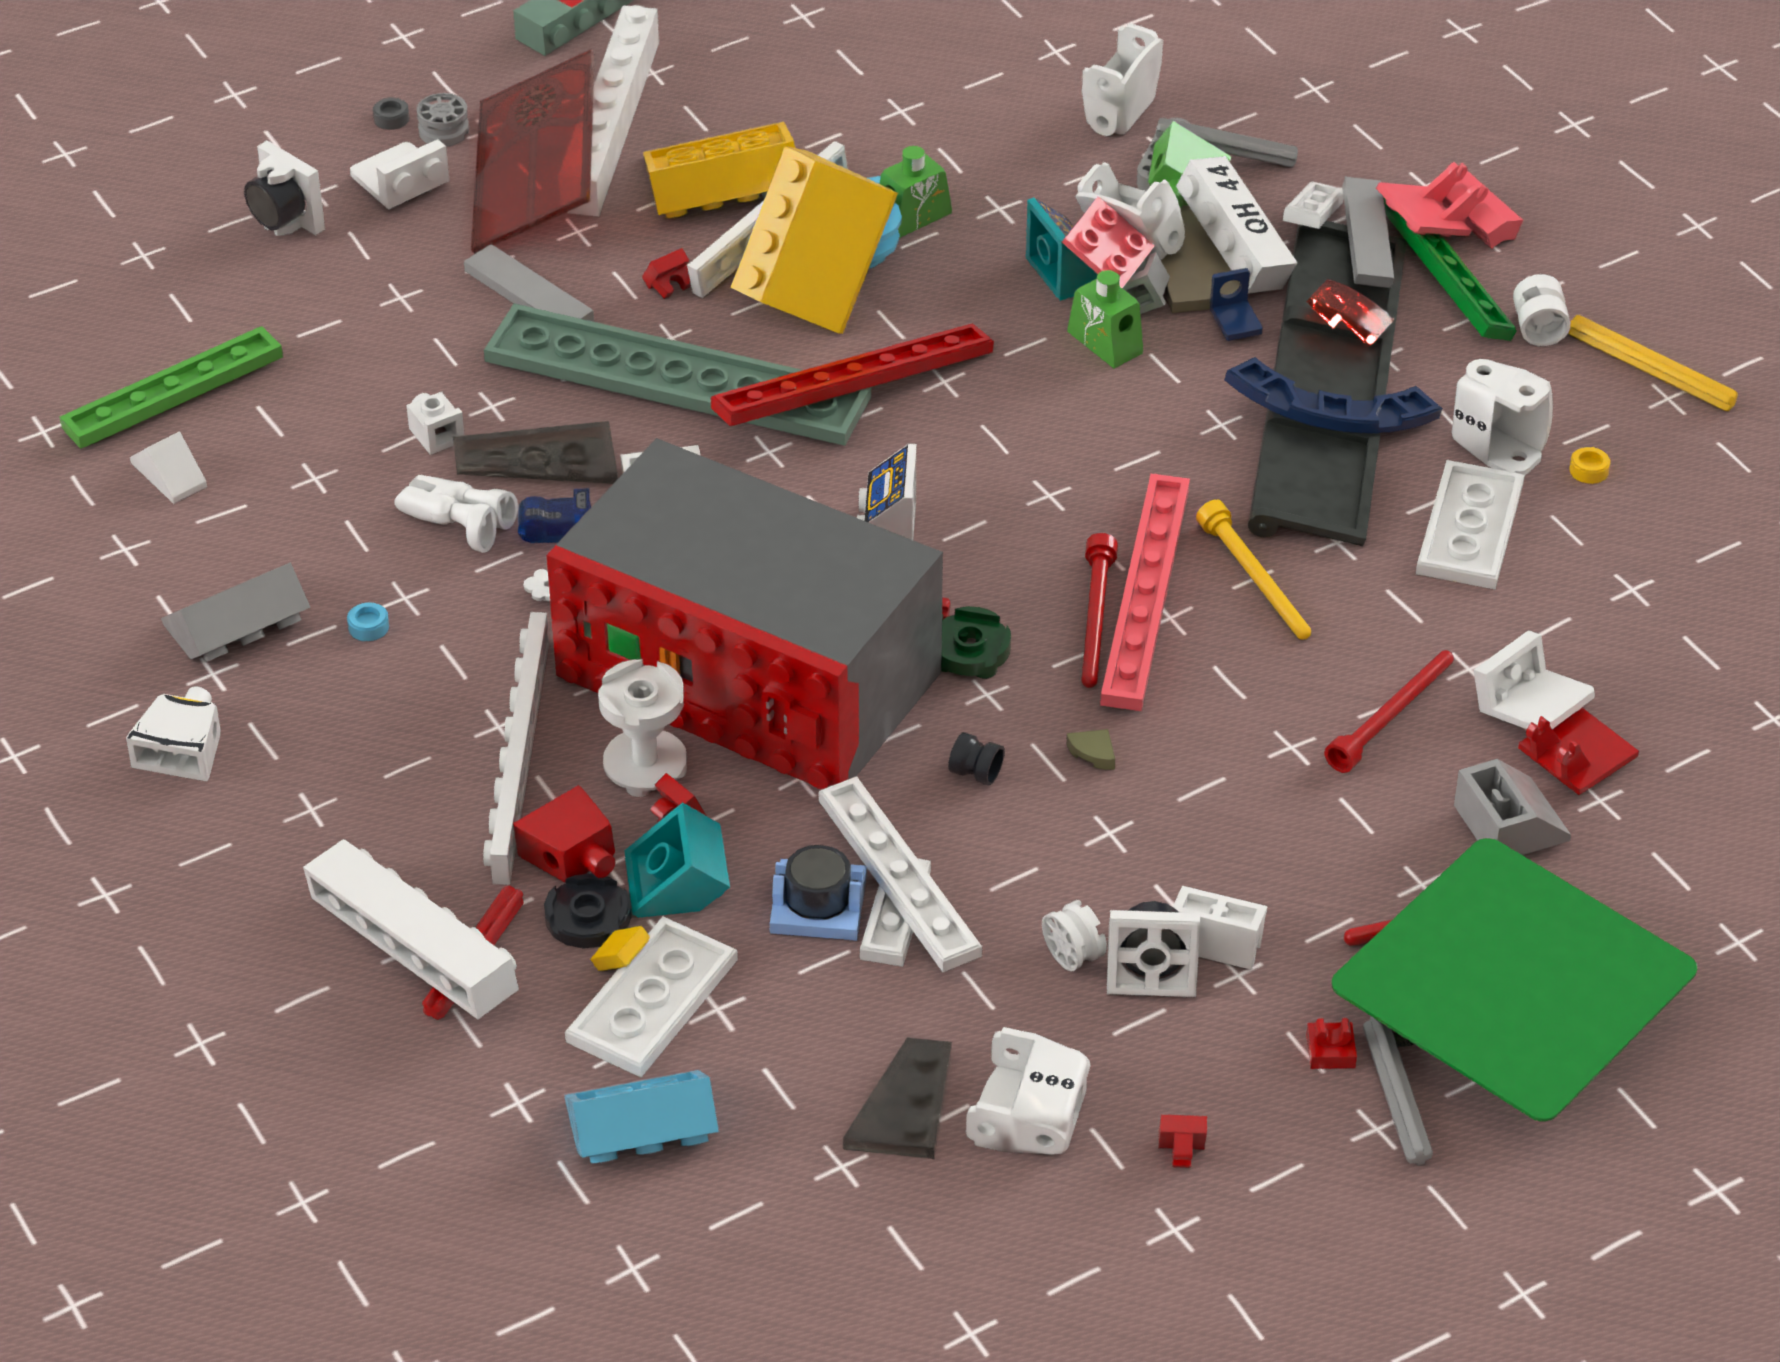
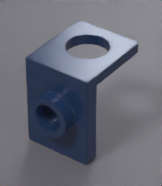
[1210,268,1263,341]

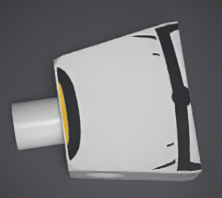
[126,687,220,781]

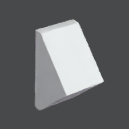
[130,431,207,504]

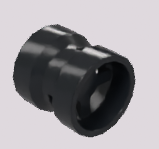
[948,732,1005,785]

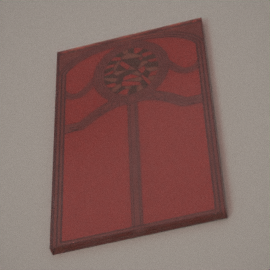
[471,49,595,254]

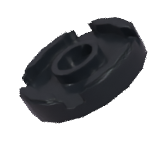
[544,873,632,949]

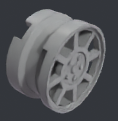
[417,93,469,147]

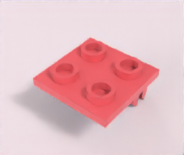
[1376,162,1488,237]
[1062,196,1154,288]

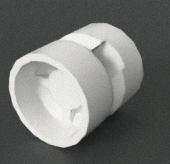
[1513,274,1571,346]

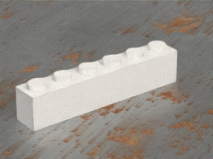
[303,839,519,1019]

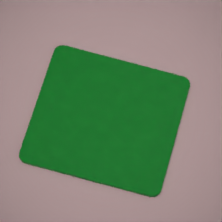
[1331,838,1698,1122]

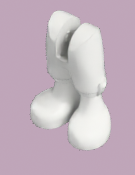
[394,475,518,553]

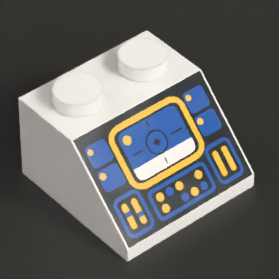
[857,444,916,540]

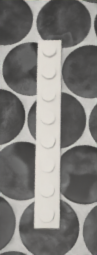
[483,612,549,885]

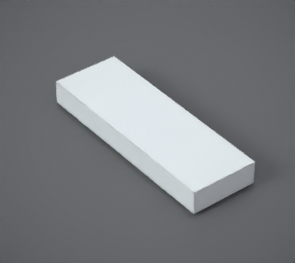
[1283,182,1344,229]
[860,859,931,967]

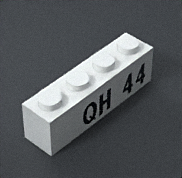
[1176,156,1297,293]

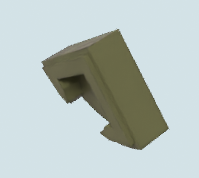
[1066,729,1115,770]

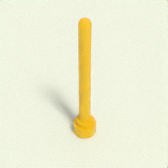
[1196,499,1311,640]

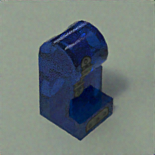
[518,488,591,543]

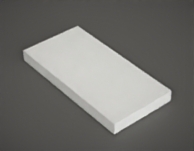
[1416,460,1525,589]
[565,916,738,1077]

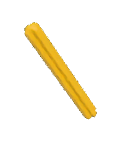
[1568,315,1738,411]

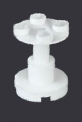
[598,659,687,797]

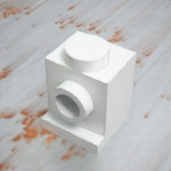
[407,392,465,455]

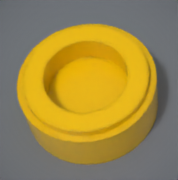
[1569,447,1610,484]

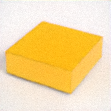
[590,926,650,971]

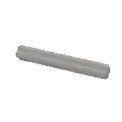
[1156,118,1298,167]
[1363,1017,1433,1166]

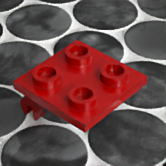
[1518,708,1639,795]

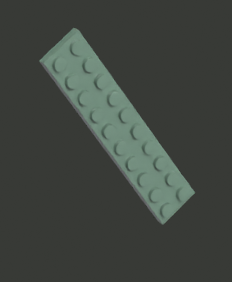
[484,304,871,446]

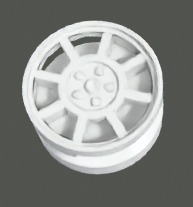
[1042,900,1107,971]

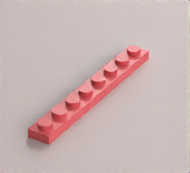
[1100,474,1190,711]

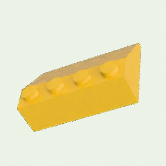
[643,122,795,218]
[731,146,898,334]

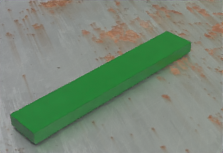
[1383,197,1517,341]

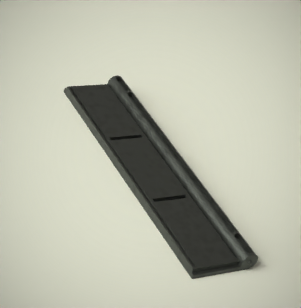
[1248,220,1407,546]

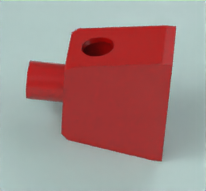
[513,785,616,882]

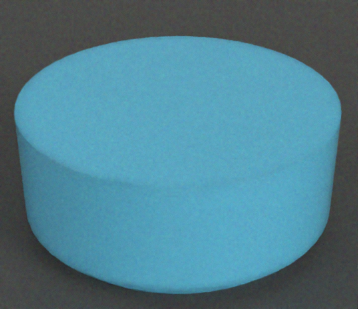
[347,602,389,641]

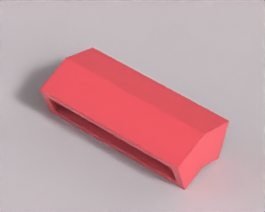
[1442,171,1523,249]

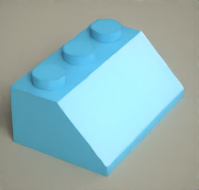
[564,1070,719,1163]

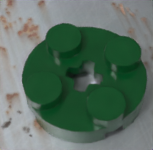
[941,606,1011,679]

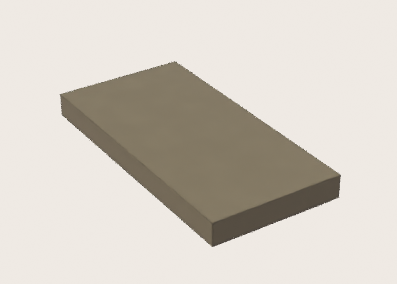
[1161,205,1240,313]

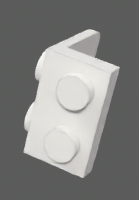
[350,139,449,209]
[1474,630,1595,729]

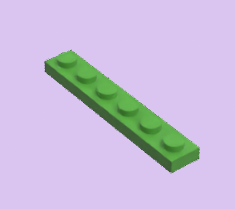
[60,326,283,449]

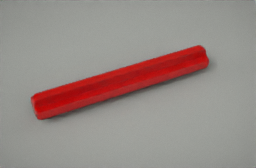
[422,885,524,1020]

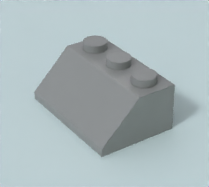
[161,562,310,662]

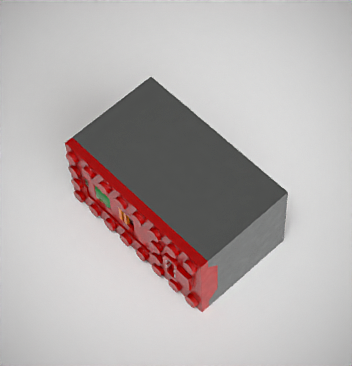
[546,438,943,790]

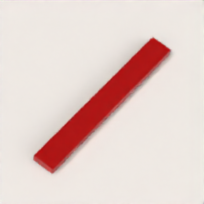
[711,323,994,427]

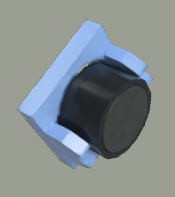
[770,845,867,941]

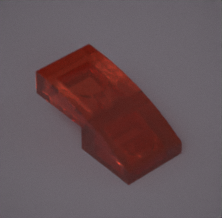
[1306,279,1394,347]

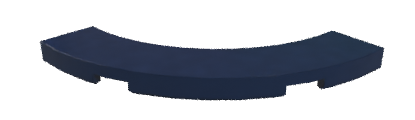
[1224,357,1443,433]

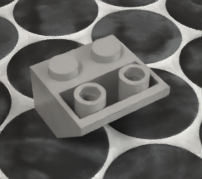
[1454,759,1571,855]

